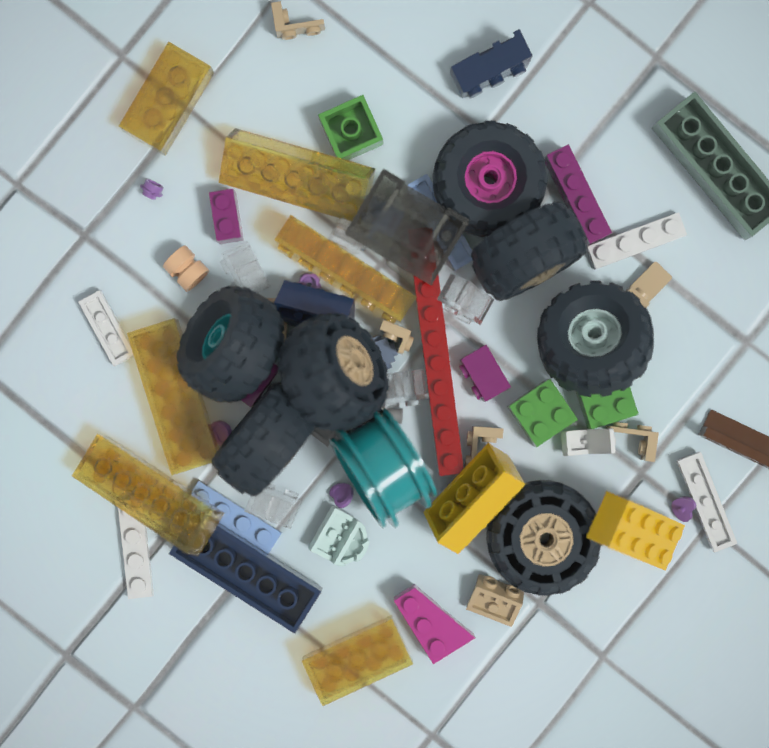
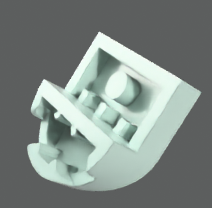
[308,506,369,566]

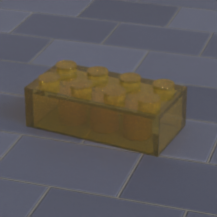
[119,42,214,156]
[302,615,413,707]

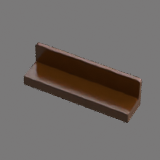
[698,410,769,469]

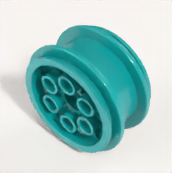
[329,407,437,528]

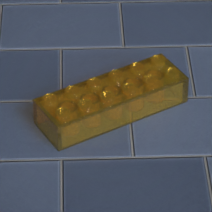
[218,128,376,224]
[274,215,417,324]
[127,318,219,476]
[72,434,224,556]

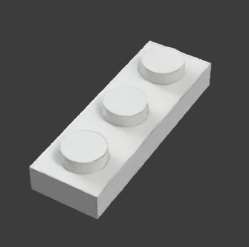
[78,290,136,366]

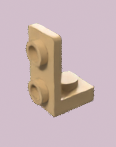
[271,1,325,40]
[626,262,672,308]
[606,422,659,462]
[465,426,503,467]

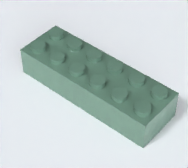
[652,91,769,240]

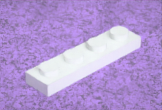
[587,212,687,270]
[676,452,737,553]
[117,498,154,599]

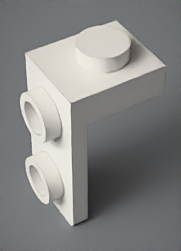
[561,428,616,456]

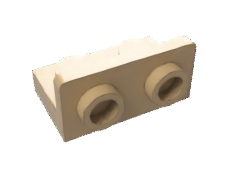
[380,320,414,355]
[466,574,524,627]

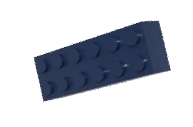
[169,510,323,634]

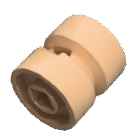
[163,245,209,292]

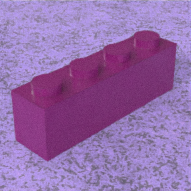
[544,144,612,246]

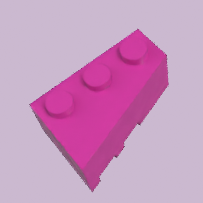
[394,584,475,664]

